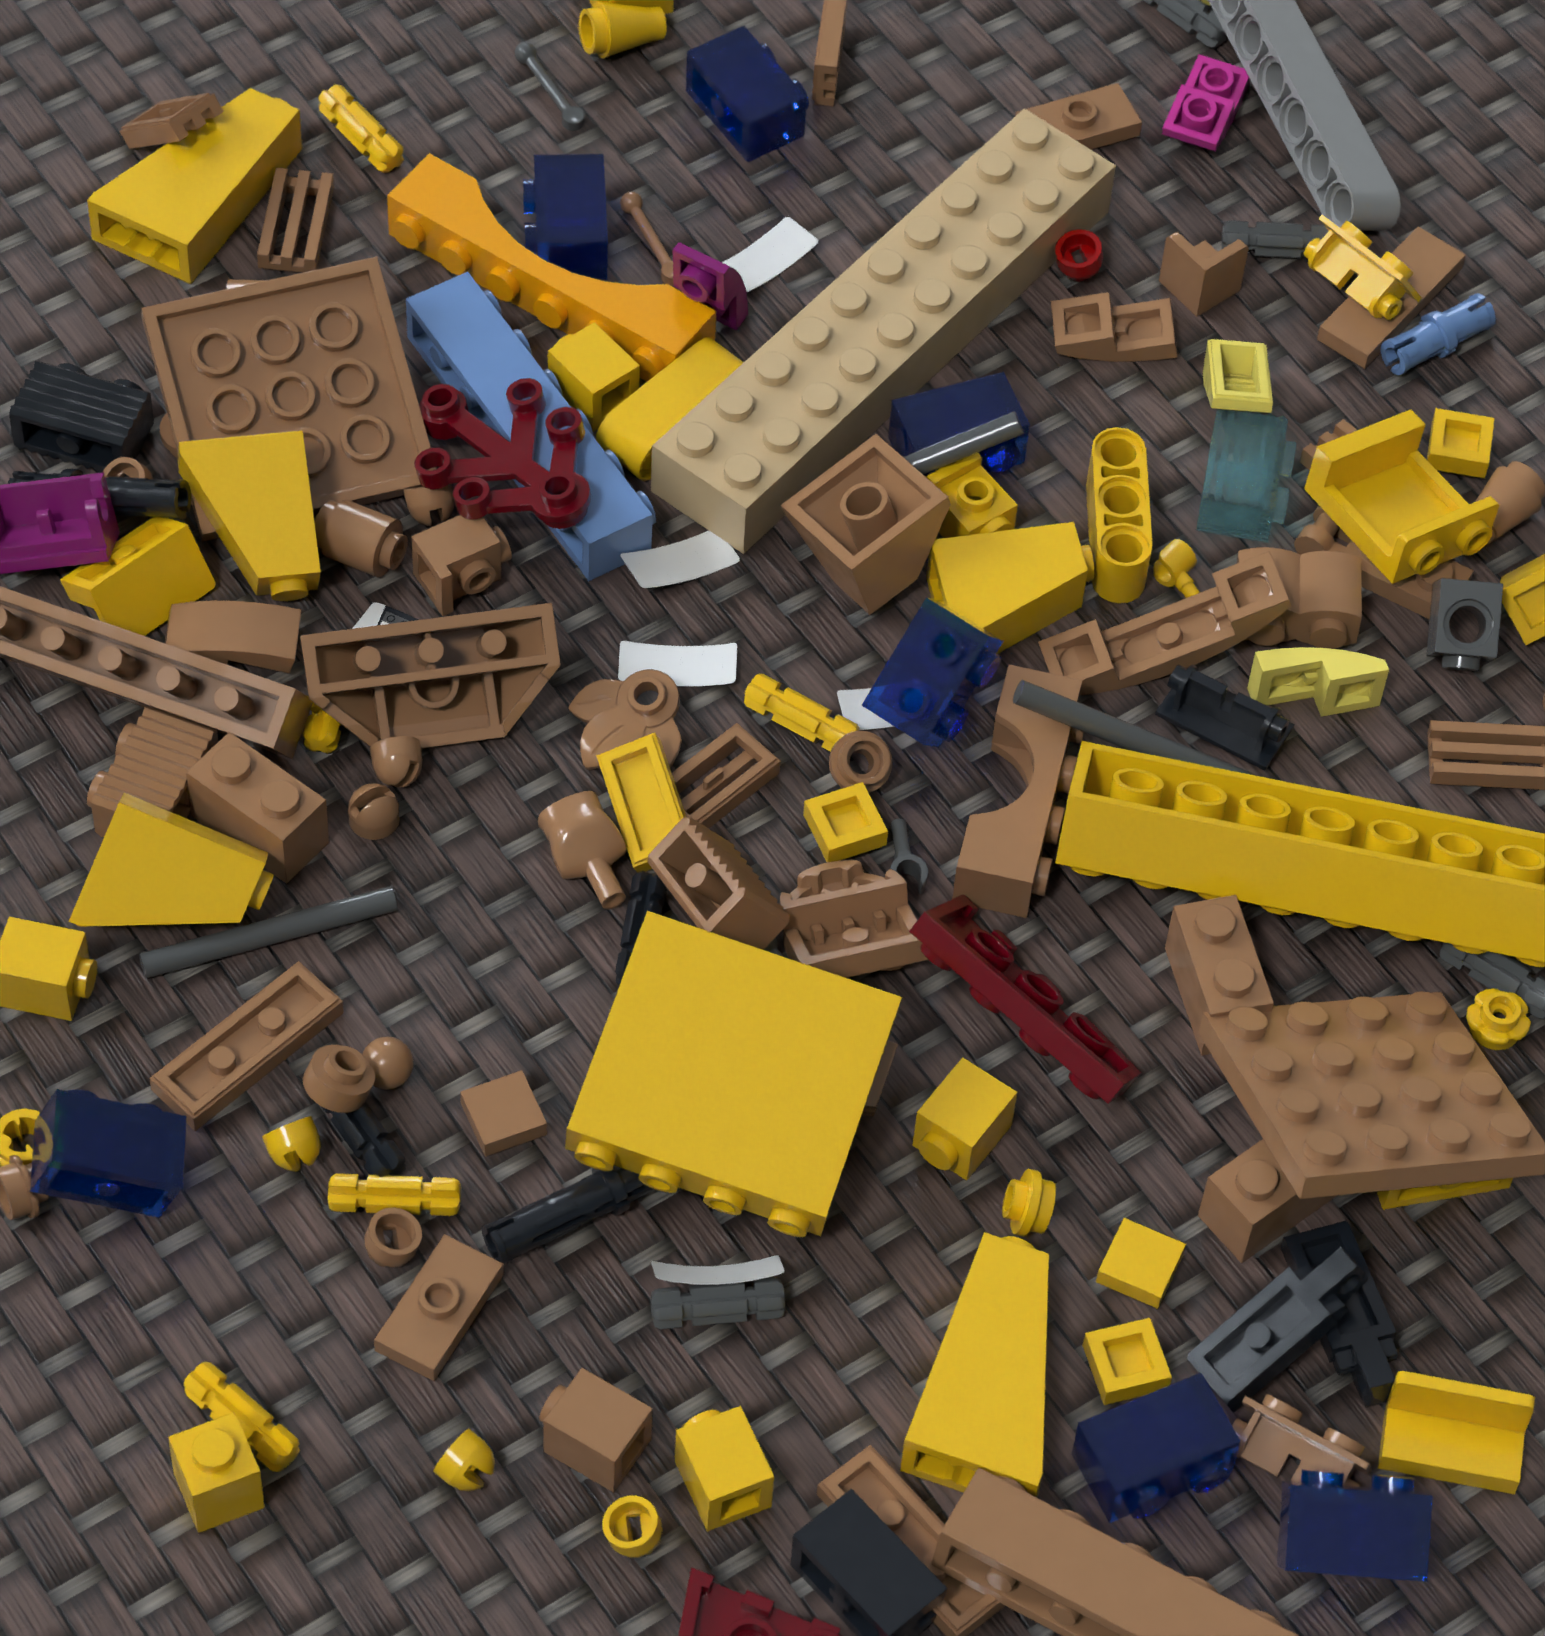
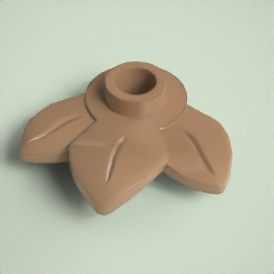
[568,669,682,770]

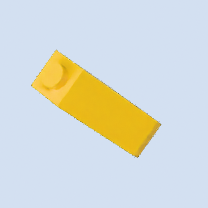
[178,430,321,601]
[926,522,1094,674]
[68,793,274,927]

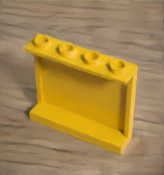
[565,911,902,1237]

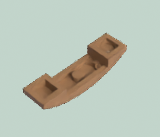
[1038,551,1291,695]

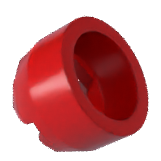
[1055,229,1103,282]

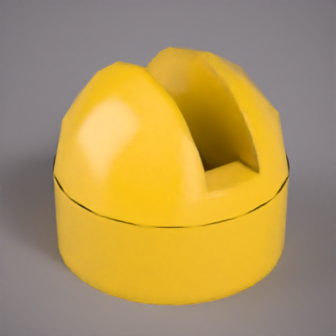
[262,1116,321,1172]
[433,1428,495,1492]
[602,1496,662,1558]

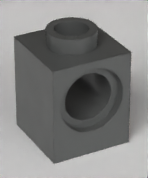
[1426,578,1503,671]

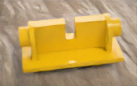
[1304,215,1422,320]

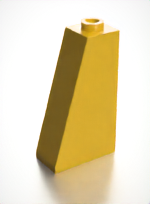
[87,88,302,284]
[900,1232,1049,1498]

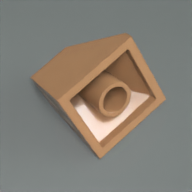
[781,434,951,615]

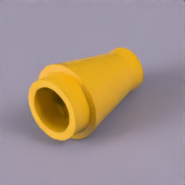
[579,2,666,58]

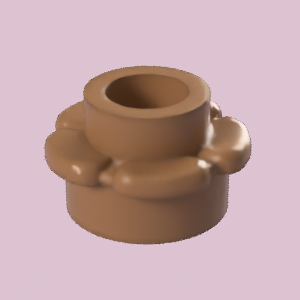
[0,1155,48,1220]

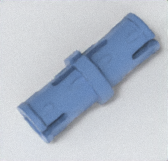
[1380,293,1496,375]

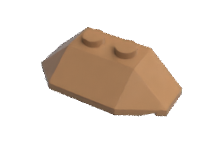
[300,603,561,748]

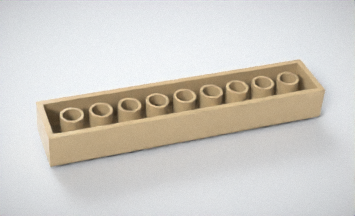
[651,108,1116,554]

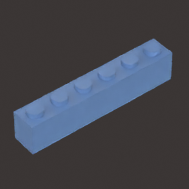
[406,272,656,581]

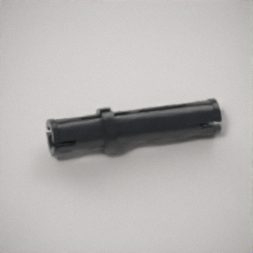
[8,469,192,520]
[481,1166,655,1265]

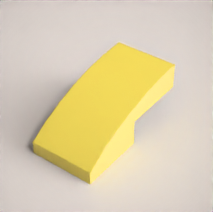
[1247,647,1389,717]

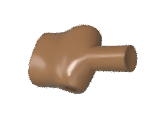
[537,791,627,909]

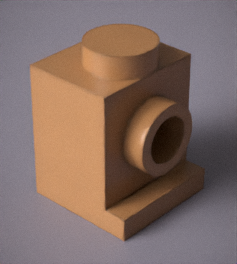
[412,515,512,617]

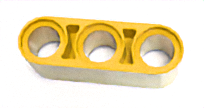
[595,337,744,481]
[1086,427,1153,604]

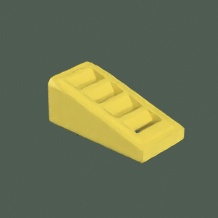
[1203,339,1273,413]

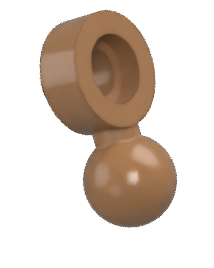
[303,1036,413,1113]

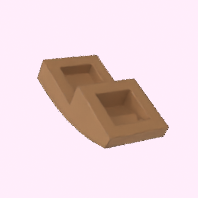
[1051,292,1178,362]
[165,601,301,673]

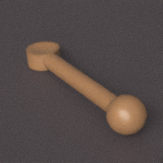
[620,192,673,286]

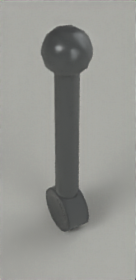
[514,42,585,131]

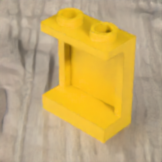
[1304,409,1500,584]

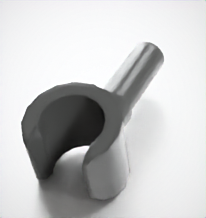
[890,819,928,894]

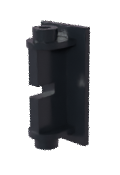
[1155,664,1295,771]

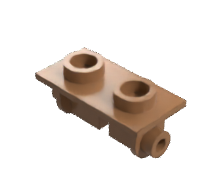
[1225,1394,1372,1510]

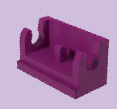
[0,472,120,574]

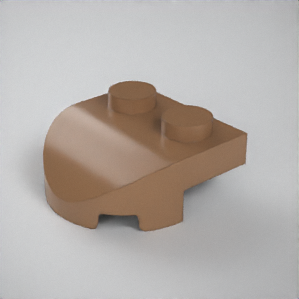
[780,860,928,978]

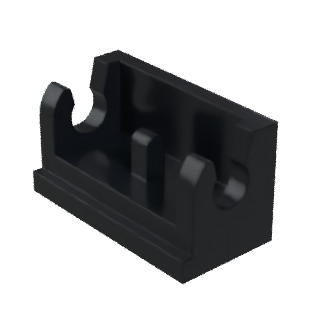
[790,1488,947,1636]

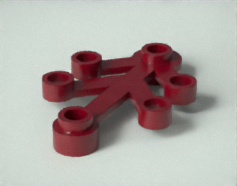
[414,378,591,529]

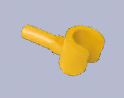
[1153,539,1201,598]

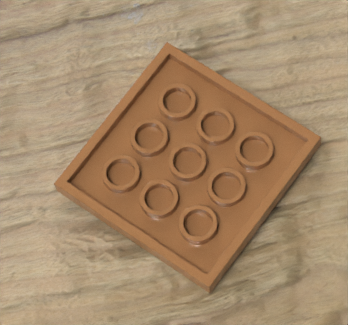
[141,257,437,542]
[1198,992,1545,1199]

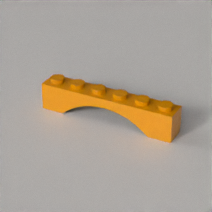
[387,153,716,382]

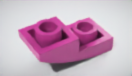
[1162,54,1250,151]

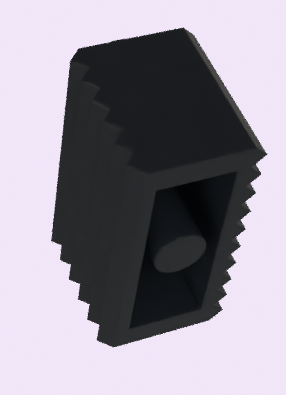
[9,361,154,477]

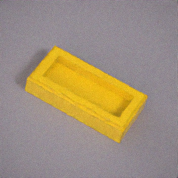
[596,732,686,873]

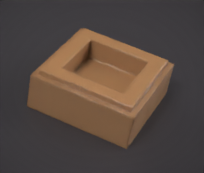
[460,1070,547,1157]

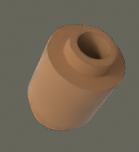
[314,500,408,577]

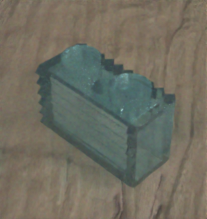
[1196,409,1297,543]

